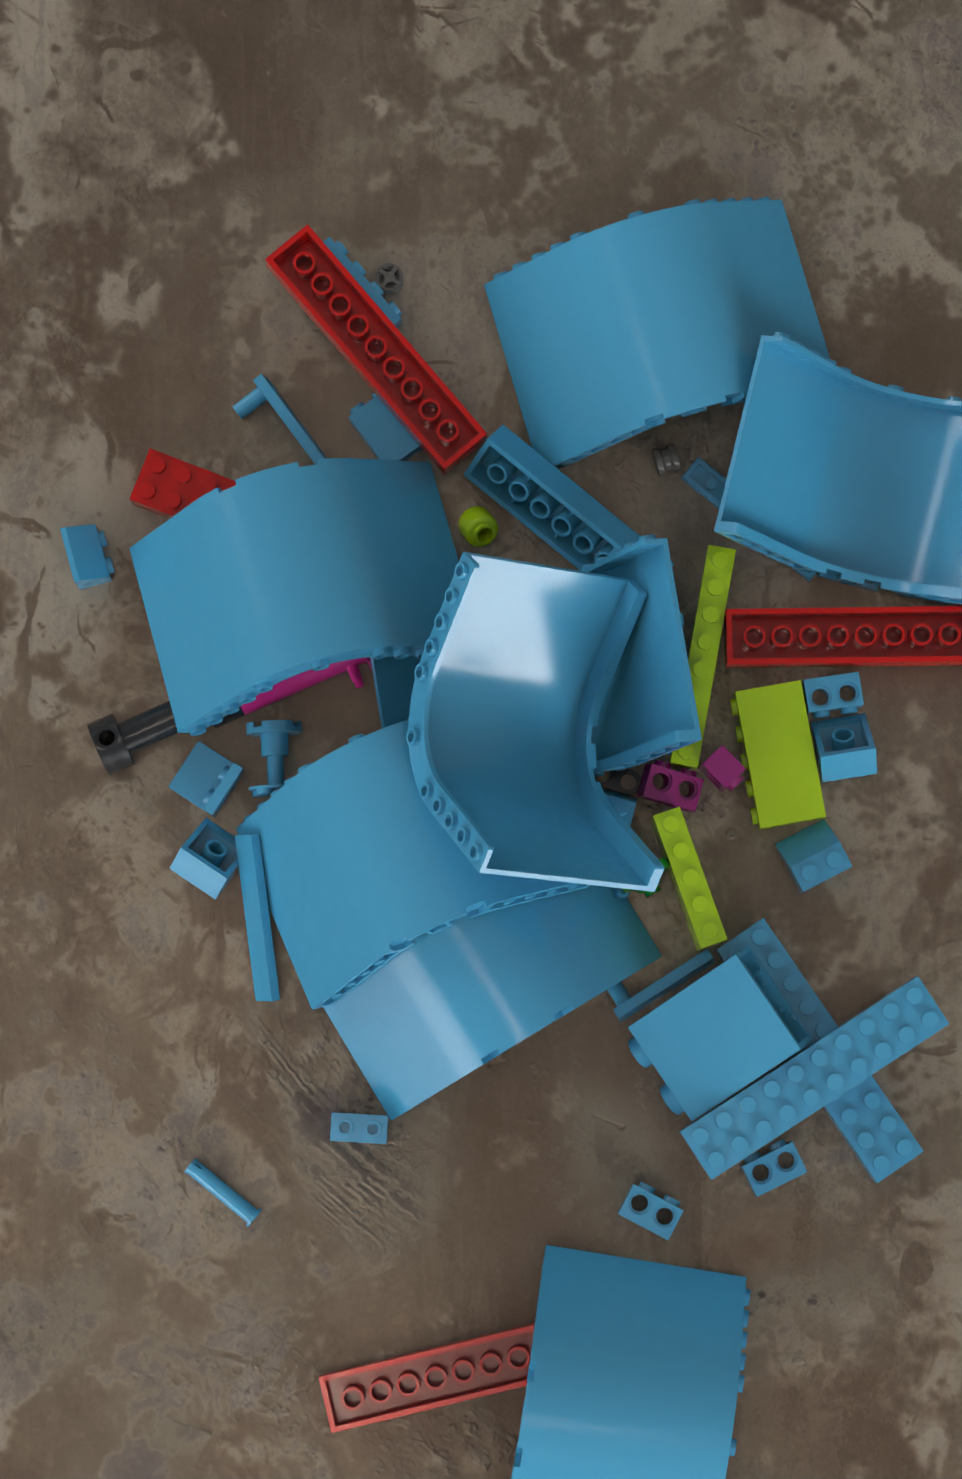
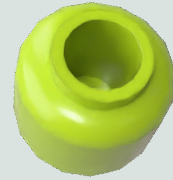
[458,506,498,547]

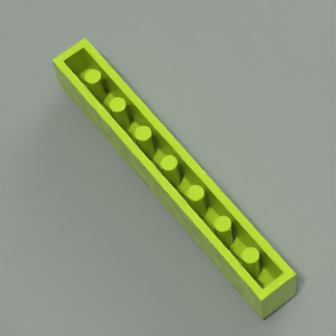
[669,545,736,770]

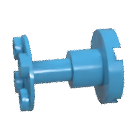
[246,720,302,797]

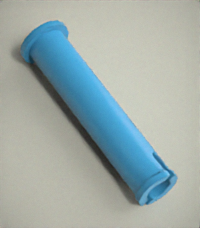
[184,1158,262,1227]

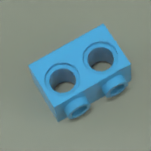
[801,672,864,719]
[330,1112,389,1144]
[740,1139,807,1197]
[617,1182,684,1240]

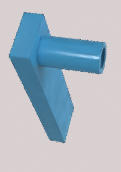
[232,374,327,464]
[607,949,714,1023]

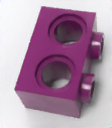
[699,745,745,792]
[637,760,704,812]

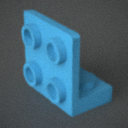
[169,742,245,818]

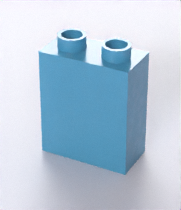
[628,945,812,1121]

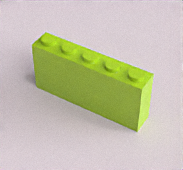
[730,680,826,830]
[650,806,728,951]

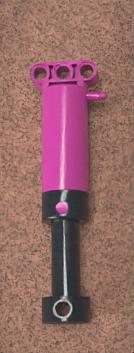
[87,657,372,775]

